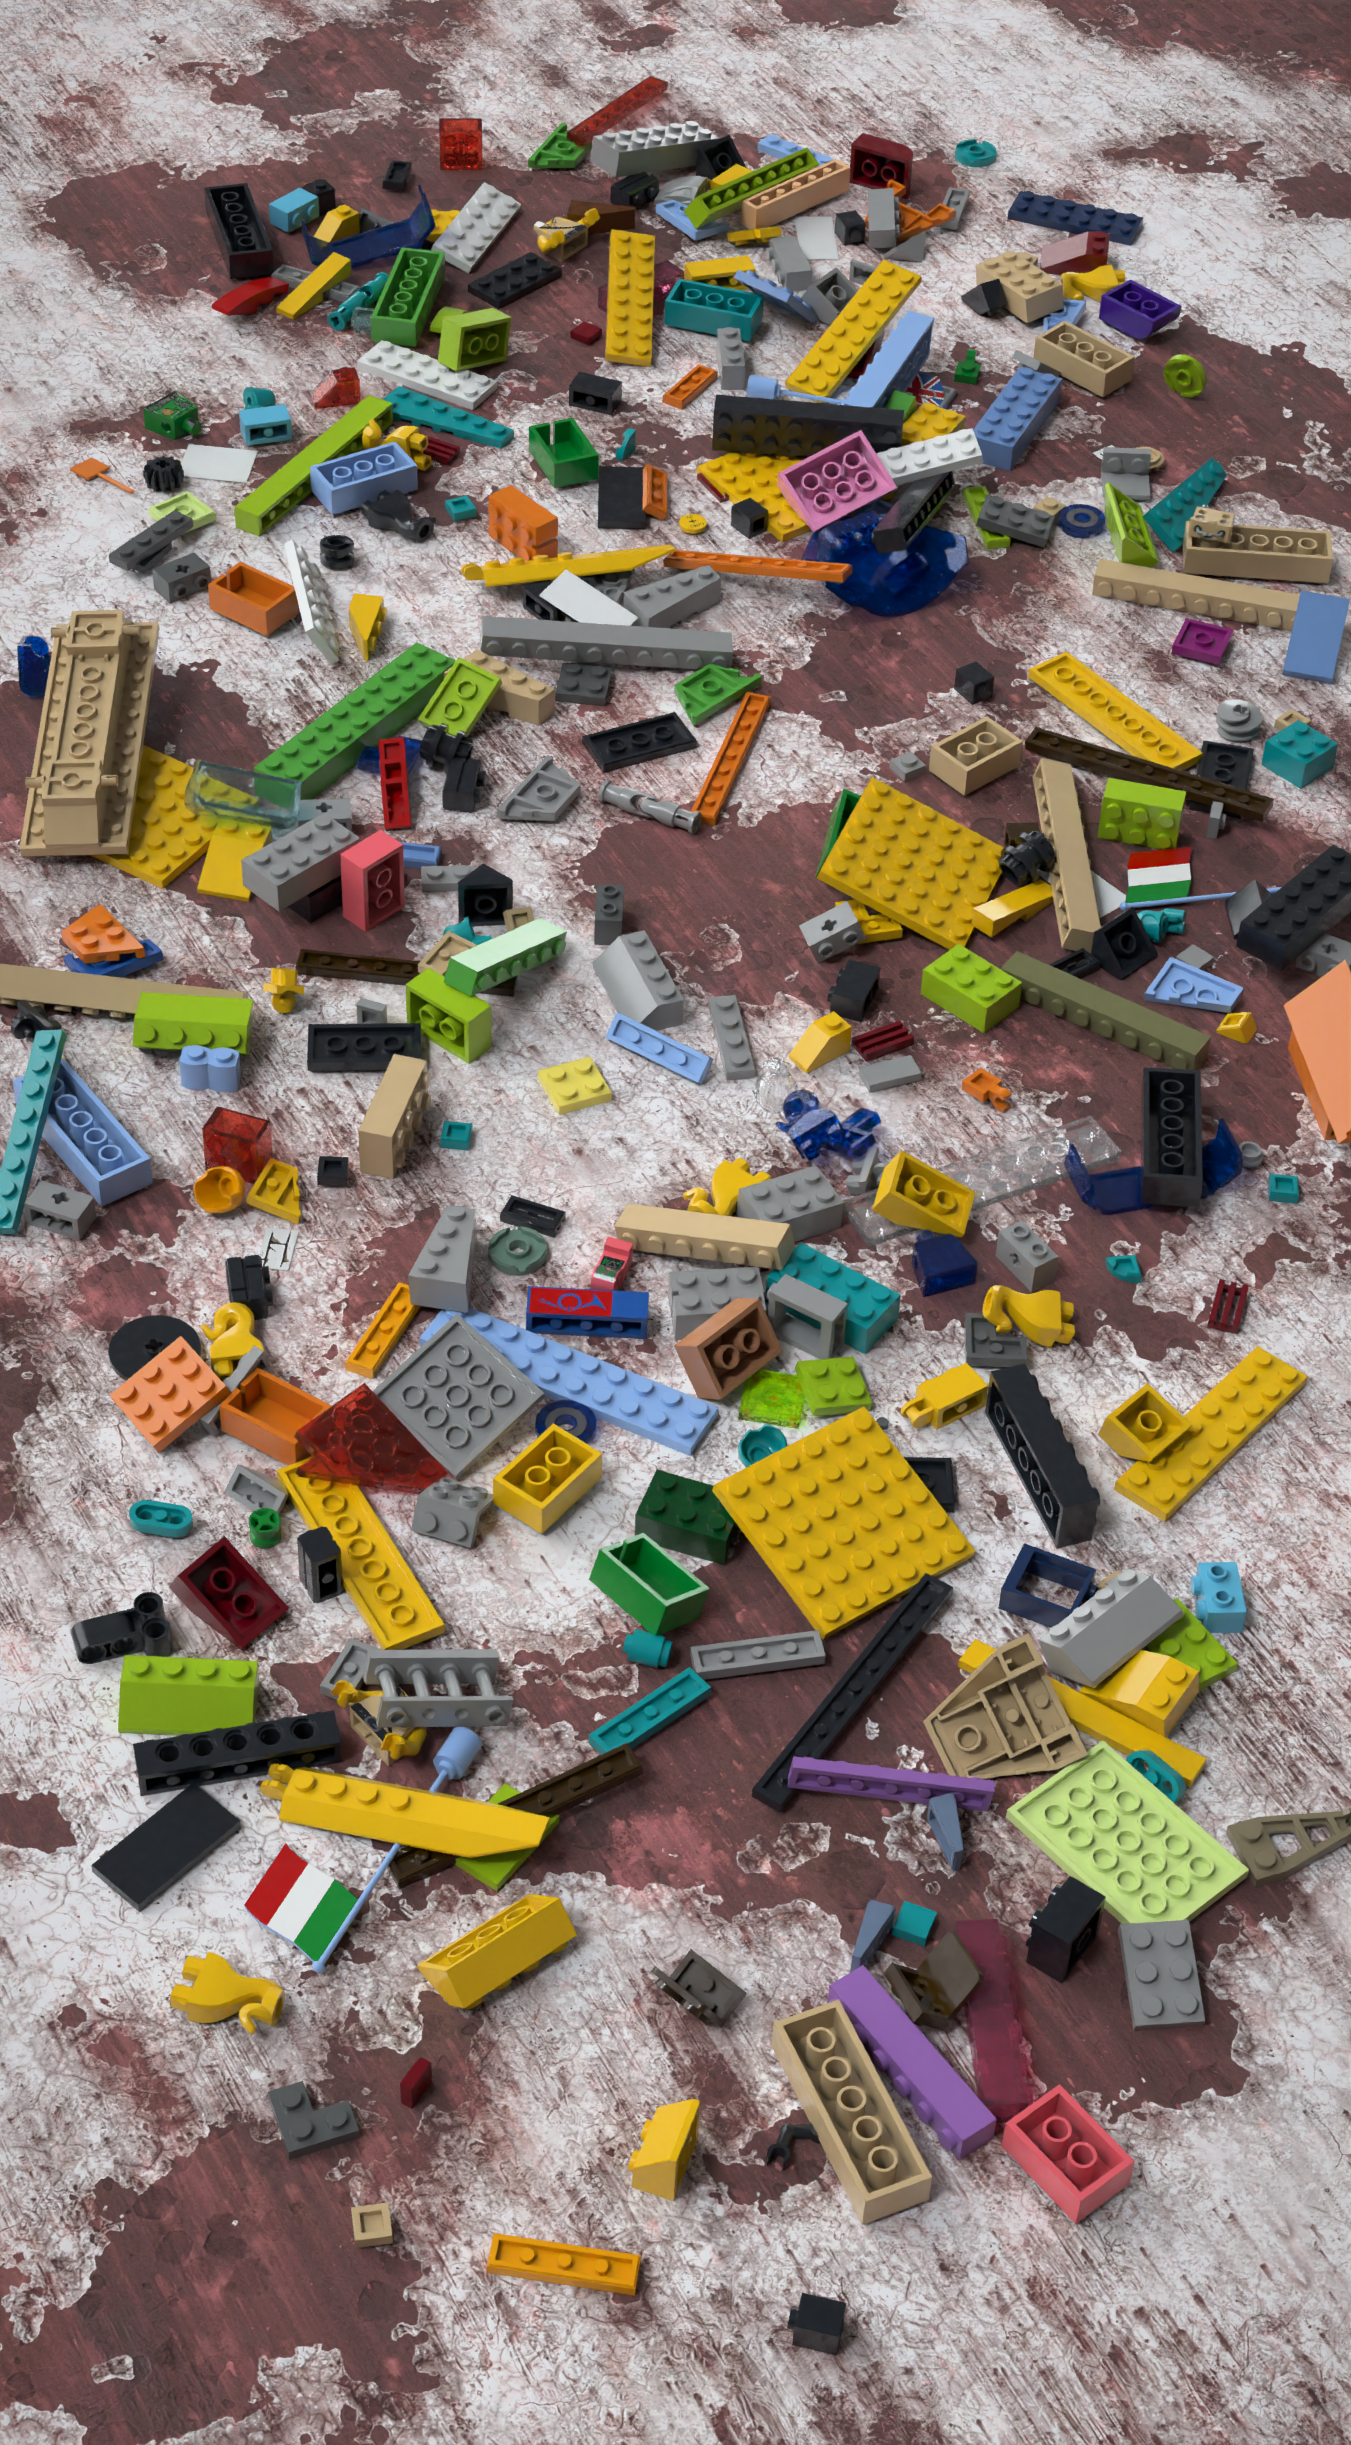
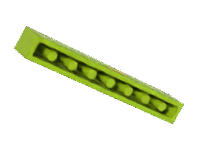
[684,147,819,229]

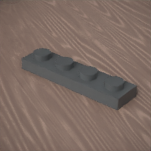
[109,510,193,571]

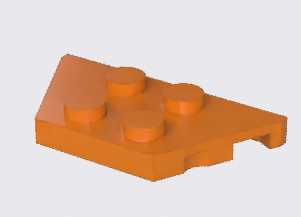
[61,904,146,964]

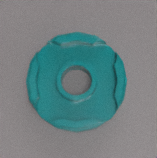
[955,139,996,167]

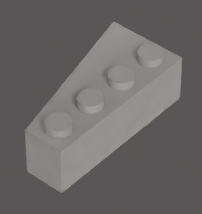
[623,565,721,628]
[408,1205,477,1313]

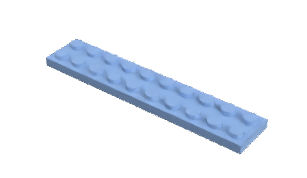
[419,1307,719,1456]

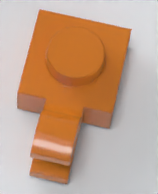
[962,1068,1012,1112]

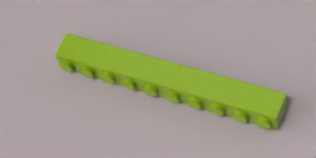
[234,395,393,537]

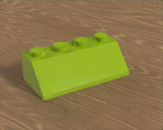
[1104,482,1159,568]
[132,992,254,1056]
[118,1655,260,1736]

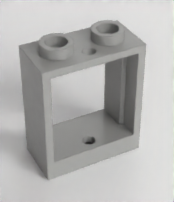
[766,1274,848,1359]

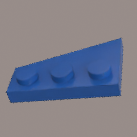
[63,939,164,978]

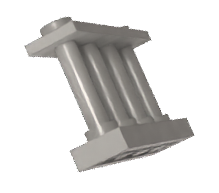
[363,1649,513,1728]

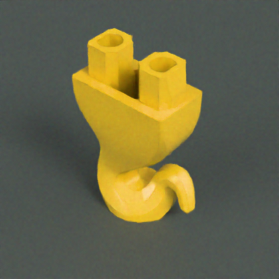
[1060,265,1126,302]
[362,419,432,471]
[683,1157,771,1216]
[983,1285,1075,1348]
[201,1302,265,1382]
[170,1952,285,2035]

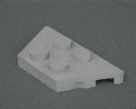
[497,755,581,821]

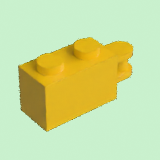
[900,1362,988,1430]

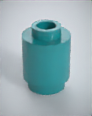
[623,1629,673,1668]

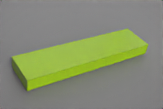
[962,486,1011,550]

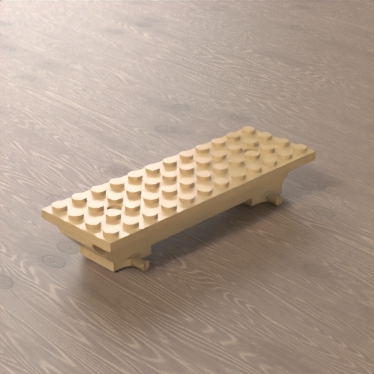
[19,610,160,856]

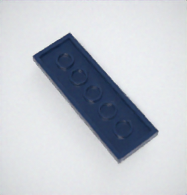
[1007,191,1144,246]

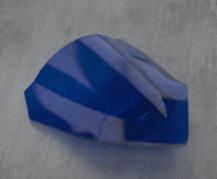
[802,511,969,617]

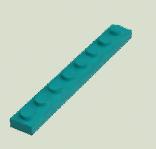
[0,1030,67,1234]

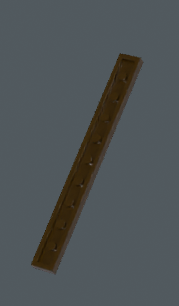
[1025,727,1274,822]

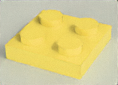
[538,1057,612,1115]

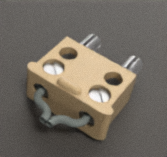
[1187,505,1235,543]

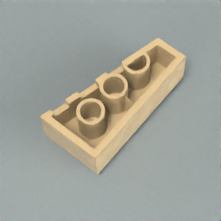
[444,649,555,726]

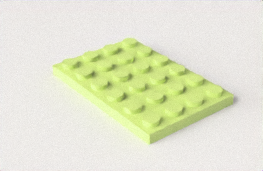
[1006,1740,1249,1924]

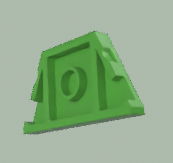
[528,123,592,168]
[674,664,762,725]

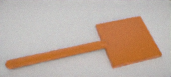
[70,457,134,494]

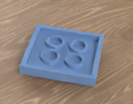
[734,270,818,324]

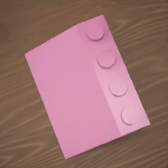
[777,430,898,533]

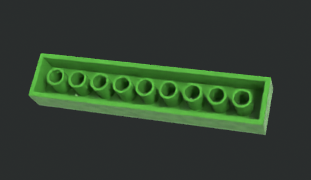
[254,642,456,812]

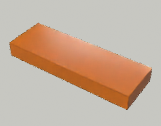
[662,364,718,410]
[643,464,667,521]

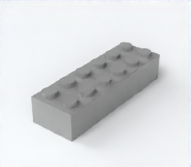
[590,121,719,177]

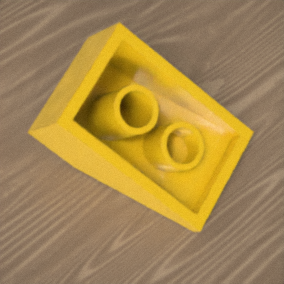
[197,818,272,902]
[872,1150,976,1237]
[1079,1650,1199,1737]

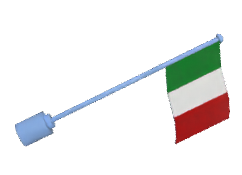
[1120,847,1282,912]
[244,1726,482,1973]

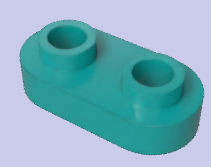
[129,1500,193,1538]
[1126,1749,1186,1803]

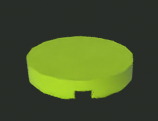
[1163,354,1207,398]

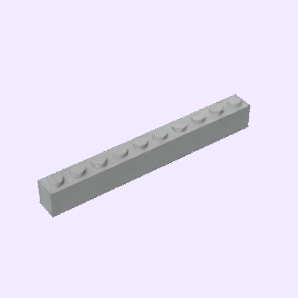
[480,616,733,670]

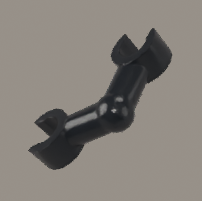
[766,2122,821,2171]

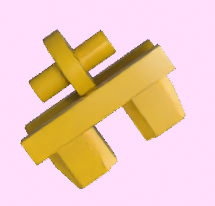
[263,968,304,1013]

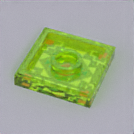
[738,1369,806,1429]

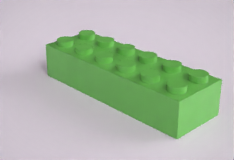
[371,247,445,347]

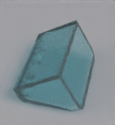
[184,760,302,831]

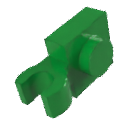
[954,349,981,385]

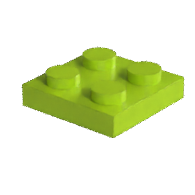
[795,1356,873,1416]

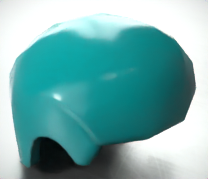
[738,1424,787,1468]

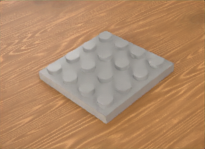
[368,1314,545,1480]

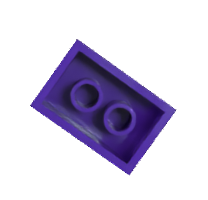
[1099,279,1182,339]

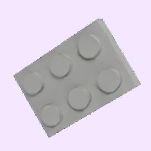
[1118,1920,1205,2030]

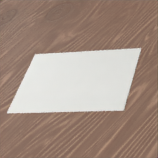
[181,444,258,483]

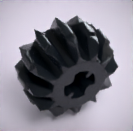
[143,455,184,493]

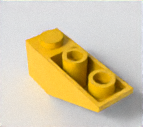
[349,593,388,661]

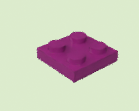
[1172,618,1234,665]

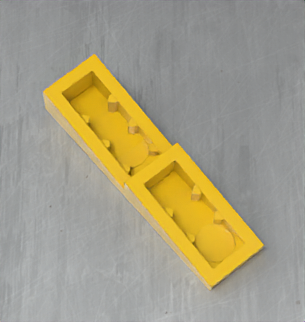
[276,252,351,320]
[971,879,1054,937]

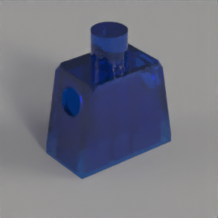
[912,1230,978,1297]

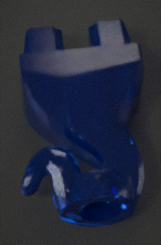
[775,1089,846,1161]

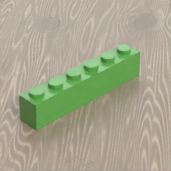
[444,918,567,996]

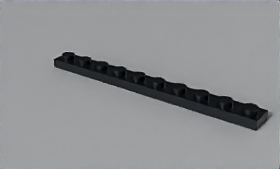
[752,1573,953,1812]

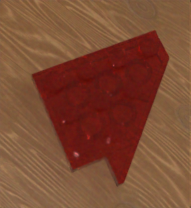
[294,1383,448,1494]

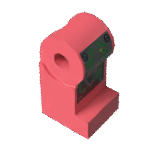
[591,1236,633,1291]

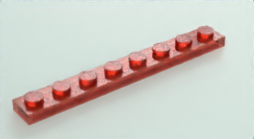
[566,76,668,146]

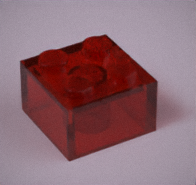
[439,118,482,170]
[202,1106,273,1184]

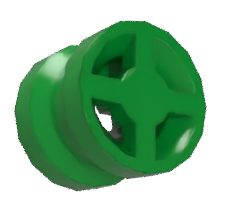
[249,1508,281,1549]

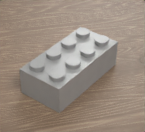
[241,813,360,911]

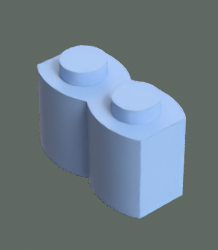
[179,1045,241,1092]

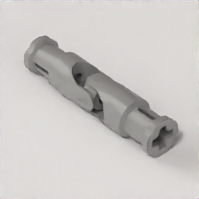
[598,780,702,834]

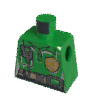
[143,390,202,439]

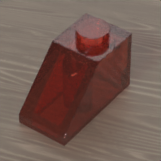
[310,367,360,409]

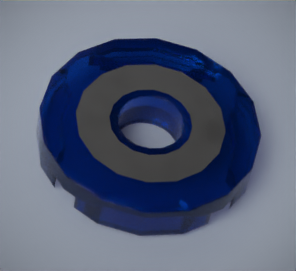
[1058,504,1106,539]
[535,1400,597,1444]

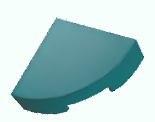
[616,428,636,461]
[1105,1255,1142,1283]

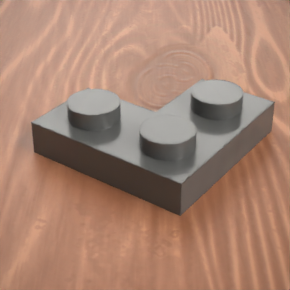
[964,1313,1028,1367]
[268,2081,360,2160]

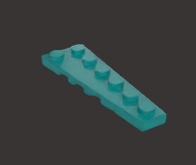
[382,386,514,449]
[1142,457,1228,553]

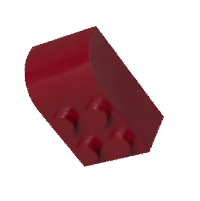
[849,133,913,199]

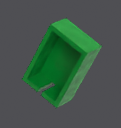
[529,418,599,488]
[589,1533,710,1636]

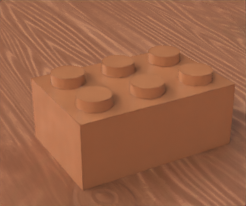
[674,1298,783,1399]

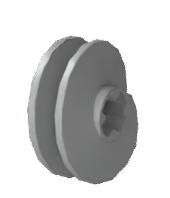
[1216,699,1262,741]

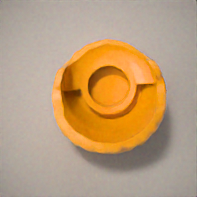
[193,1166,245,1214]

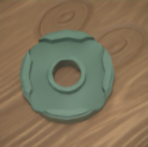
[488,1227,547,1276]

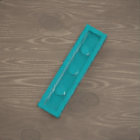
[588,1667,711,1755]

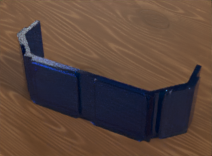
[301,185,436,269]
[1064,1118,1243,1215]

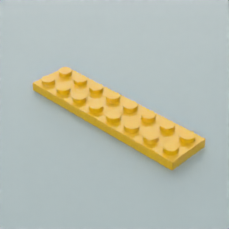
[605,229,655,367]
[785,260,922,404]
[1028,651,1203,771]
[1114,1346,1308,1522]
[277,1449,445,1650]

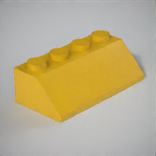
[417,1893,577,2010]

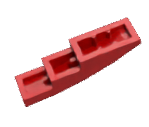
[211,277,289,316]
[378,737,412,831]

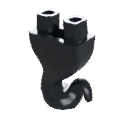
[361,490,436,542]

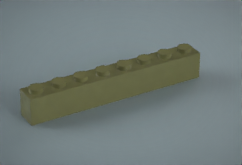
[1001,951,1211,1070]

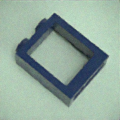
[998,1543,1099,1628]

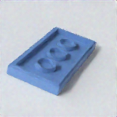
[1282,590,1350,684]

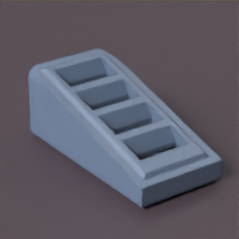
[927,1793,964,1872]
[850,1900,896,1973]

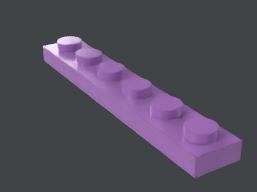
[788,1756,994,1812]

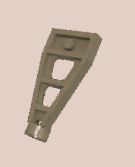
[1226,1808,1351,1888]

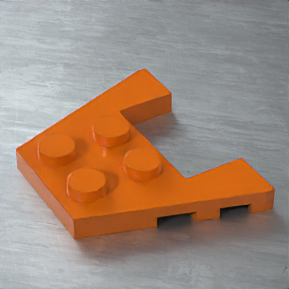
[864,179,955,243]

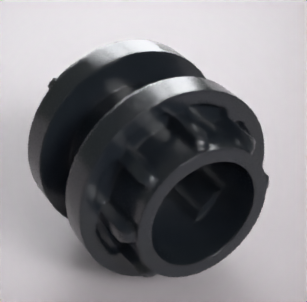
[419,723,474,773]
[998,831,1055,886]

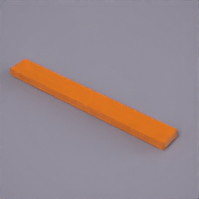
[663,550,852,583]
[691,692,771,826]

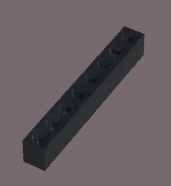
[872,471,956,554]

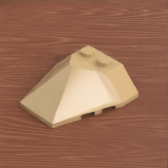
[923,1633,1088,1779]

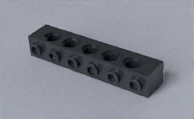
[133,1710,342,1796]

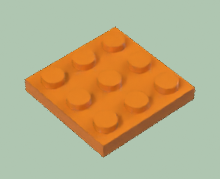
[109,1336,231,1453]

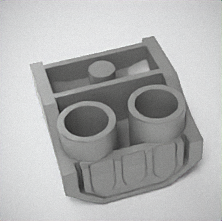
[654,176,711,206]

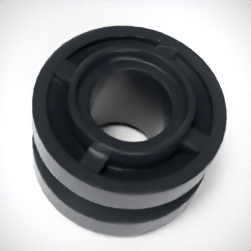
[320,535,354,568]

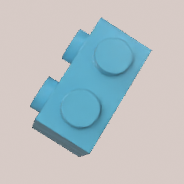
[269,188,319,233]
[239,404,292,446]
[1190,1562,1247,1633]

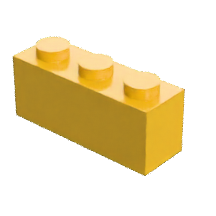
[684,255,756,290]

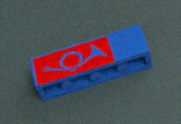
[526,1286,649,1339]

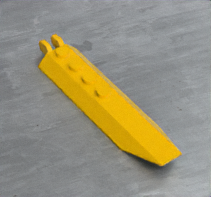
[460,544,675,587]
[259,1763,550,1858]

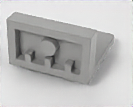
[1101,447,1151,501]

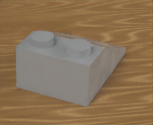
[801,267,858,325]

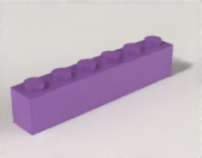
[827,1965,997,2160]

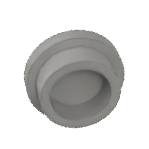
[1234,1141,1263,1168]

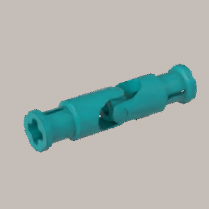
[328,272,389,331]

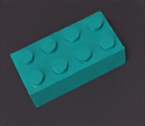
[664,278,764,341]
[765,1242,901,1354]

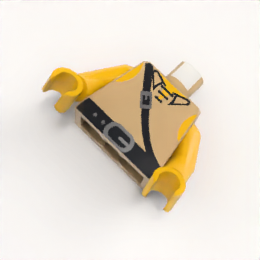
[533,208,600,262]
[331,1680,427,1767]

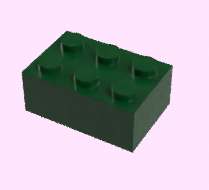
[635,1469,741,1565]

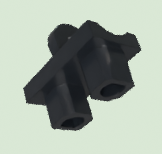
[11,1000,62,1043]

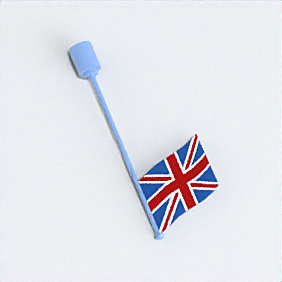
[746,373,946,409]

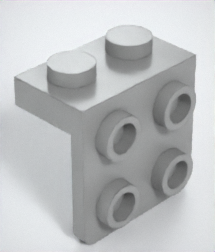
[411,1478,493,1548]

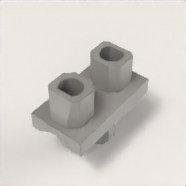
[846,1146,890,1203]

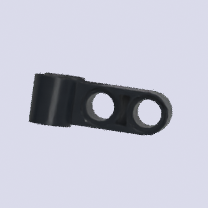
[71,1592,173,1664]

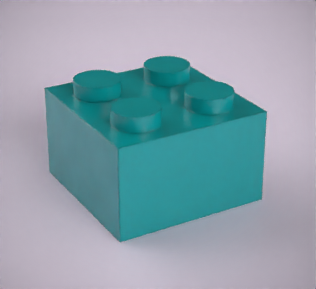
[1261,720,1338,789]

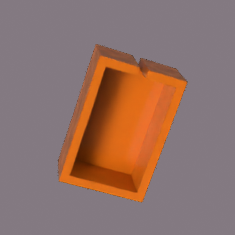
[488,485,558,561]
[208,561,299,636]
[219,1367,334,1465]

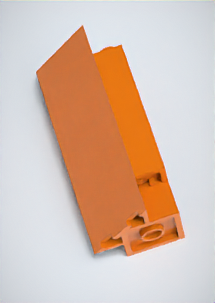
[1283,960,1351,1144]

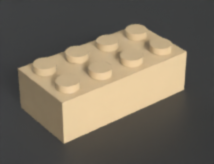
[976,251,1064,323]
[1033,321,1135,397]
[358,1054,431,1179]

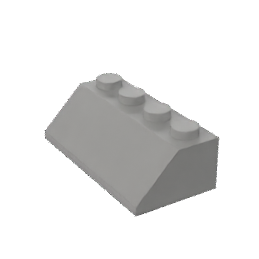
[593,930,684,1031]
[1038,1569,1184,1688]

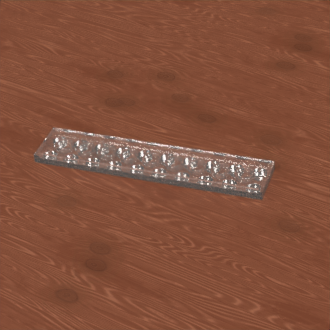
[843,1115,1121,1247]

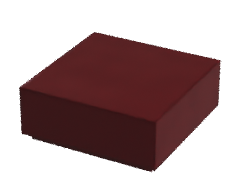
[570,321,602,345]
[400,2057,432,2109]

